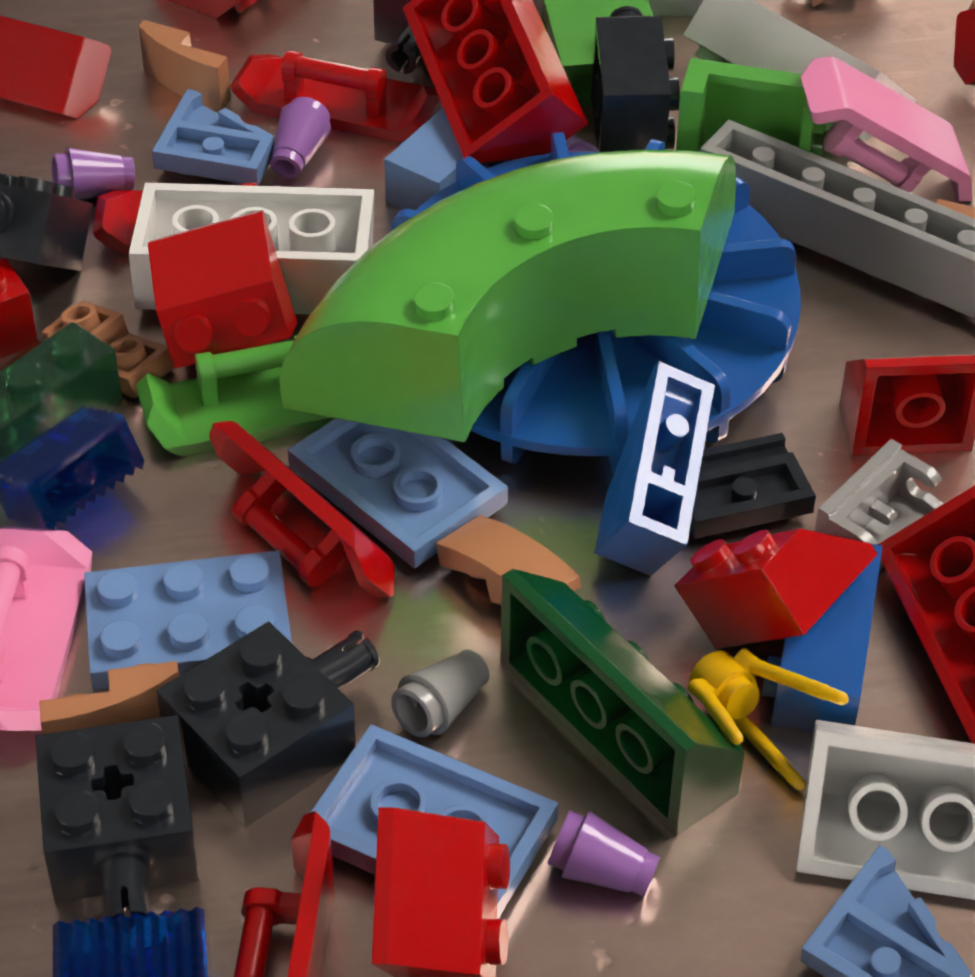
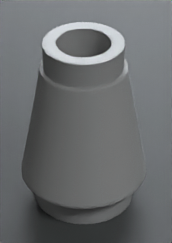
[391,649,490,737]

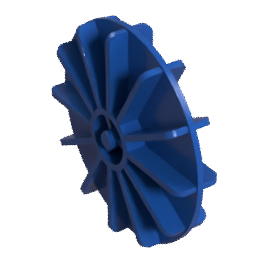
[392,132,801,473]

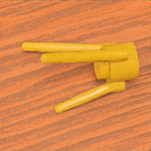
[687,648,849,791]

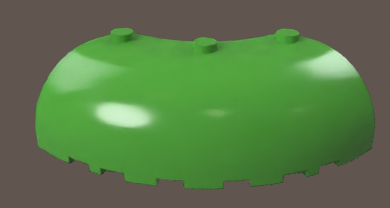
[280,149,736,442]

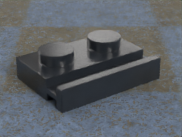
[690,433,816,539]

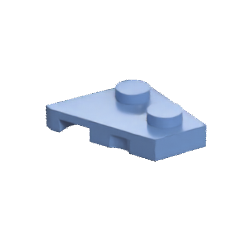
[152,89,274,185]
[801,845,972,977]

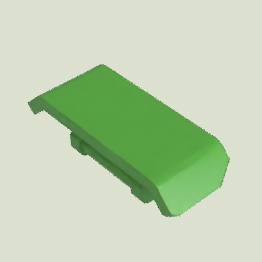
[136,335,336,456]

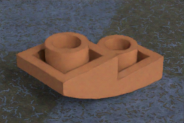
[138,20,231,111]
[41,300,174,399]
[435,515,581,605]
[39,661,179,734]

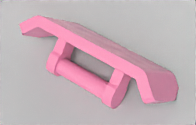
[800,57,973,203]
[0,526,92,731]

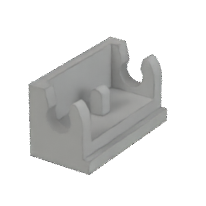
[815,439,943,577]

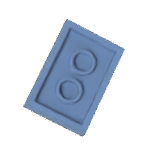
[287,418,508,569]
[84,550,292,690]
[311,724,559,919]

